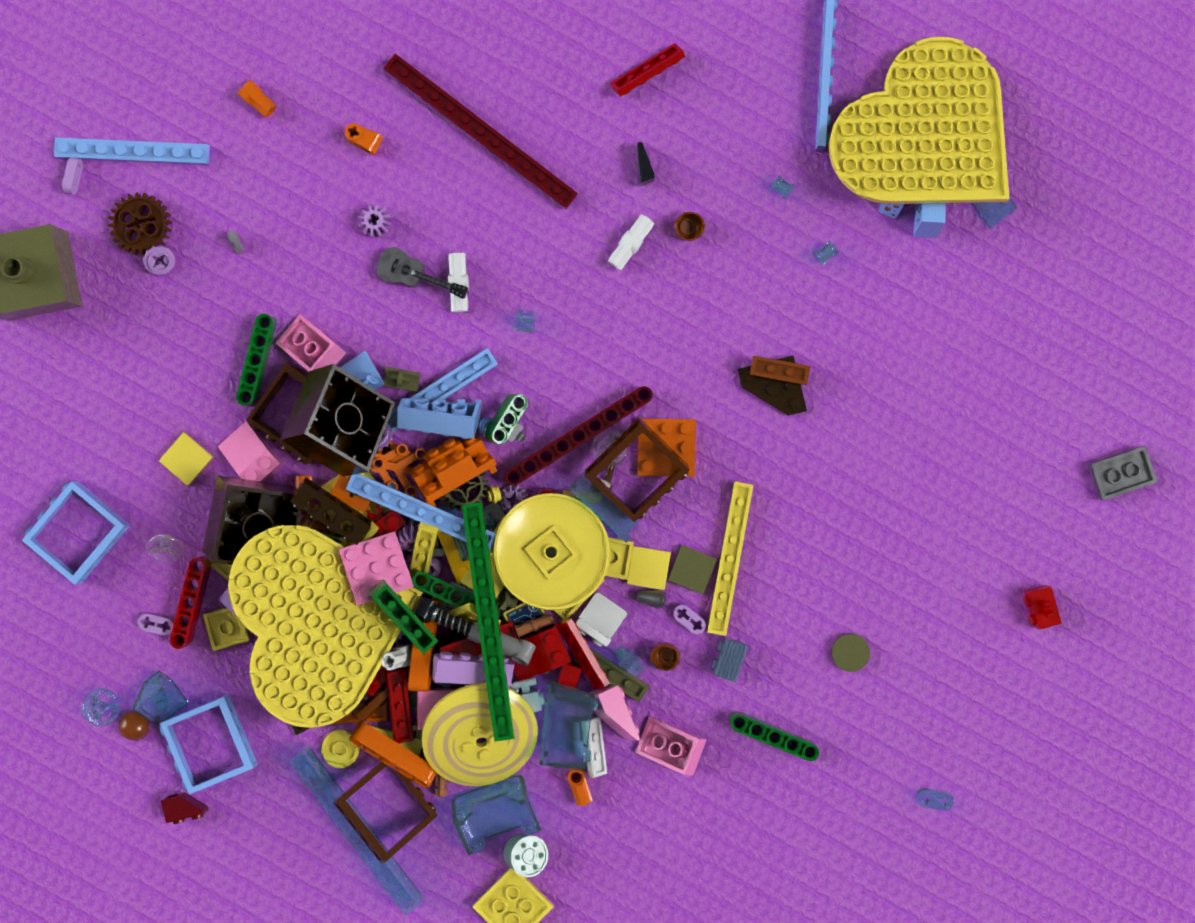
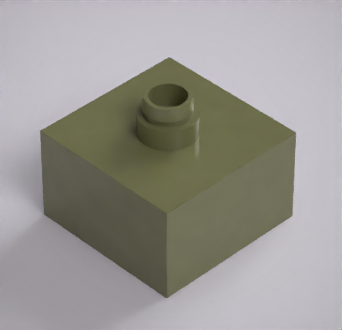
[0,224,83,321]

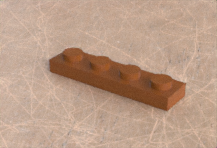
[356,666,410,722]

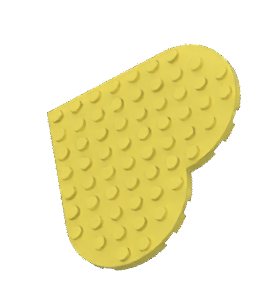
[829,37,1009,204]
[228,525,423,728]

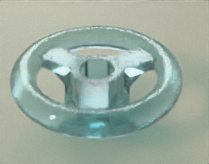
[82,688,120,727]

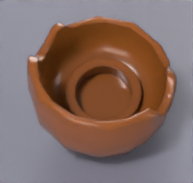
[674,212,705,241]
[650,642,680,671]
[119,710,150,741]

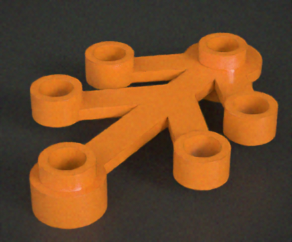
[370,443,437,497]

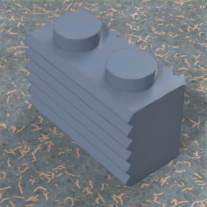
[711,637,748,682]

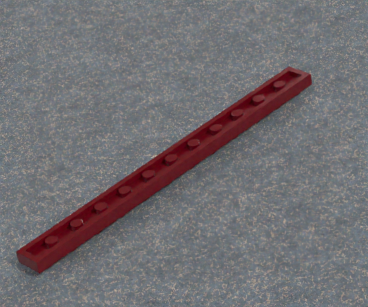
[383,54,578,210]

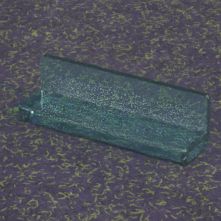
[568,472,638,543]

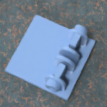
[340,351,385,390]

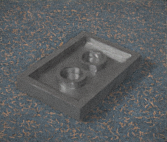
[1088,446,1158,501]

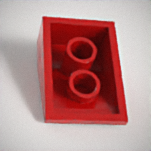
[509,623,572,681]

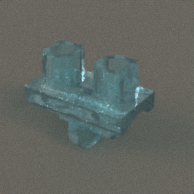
[614,646,644,676]

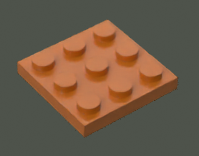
[637,418,696,477]

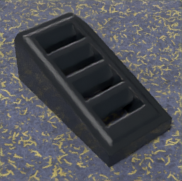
[637,142,655,186]

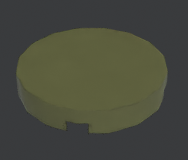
[831,633,870,672]

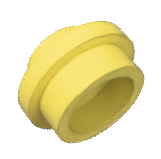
[486,485,501,505]

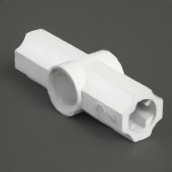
[608,214,654,271]
[448,253,469,312]
[381,643,413,670]

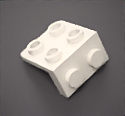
[575,592,627,647]

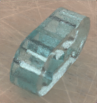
[916,788,954,810]

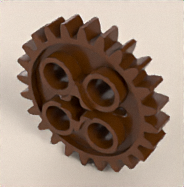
[108,192,173,256]

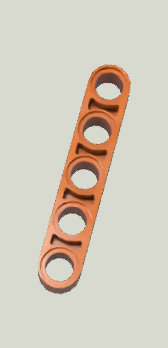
[408,599,439,692]
[349,722,437,788]

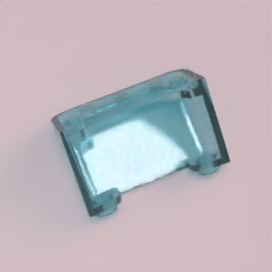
[539,681,598,769]
[451,775,541,856]

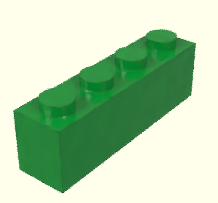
[368,579,438,654]

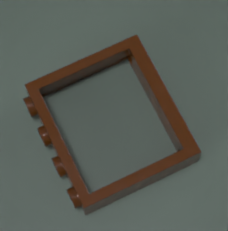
[246,363,315,465]
[584,418,690,522]
[333,762,438,863]

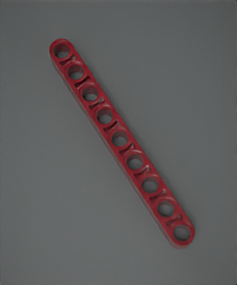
[505,386,653,485]

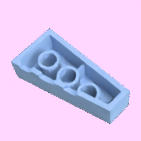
[913,203,945,238]
[397,398,482,439]

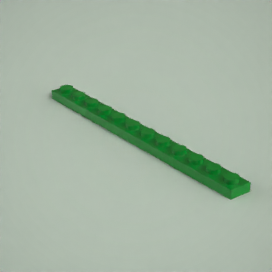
[462,502,515,742]

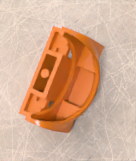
[409,434,497,507]

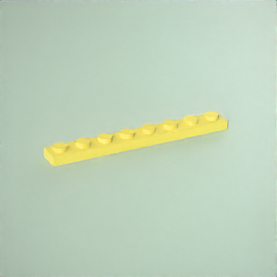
[707,481,754,636]

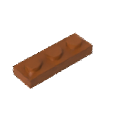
[749,356,811,385]

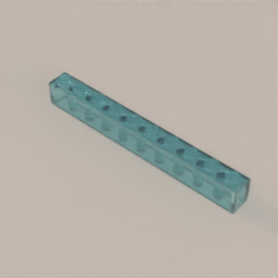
[289,745,424,916]

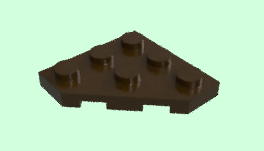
[737,355,807,416]

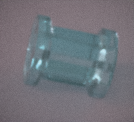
[770,175,795,200]
[813,241,839,266]

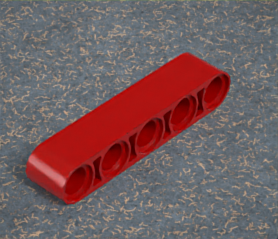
[170,556,212,649]

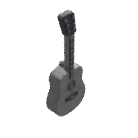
[377,247,468,299]

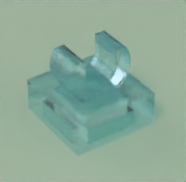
[515,309,535,333]

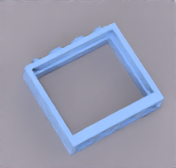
[22,481,131,585]
[160,694,258,795]

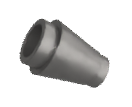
[637,590,666,609]

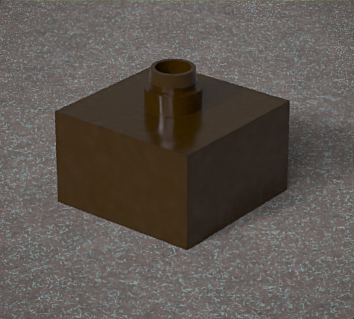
[280,364,396,477]
[202,475,302,565]

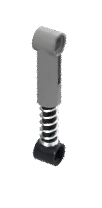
[413,597,536,665]

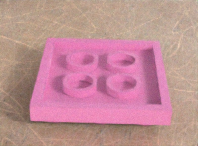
[338,531,414,606]

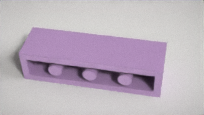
[431,651,514,687]

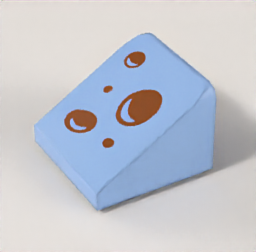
[879,203,904,219]

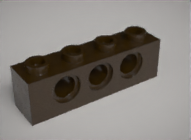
[290,477,372,545]

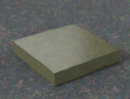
[668,545,717,594]

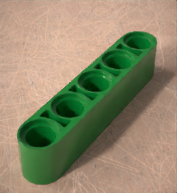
[236,313,277,406]
[412,570,500,618]
[729,711,819,761]

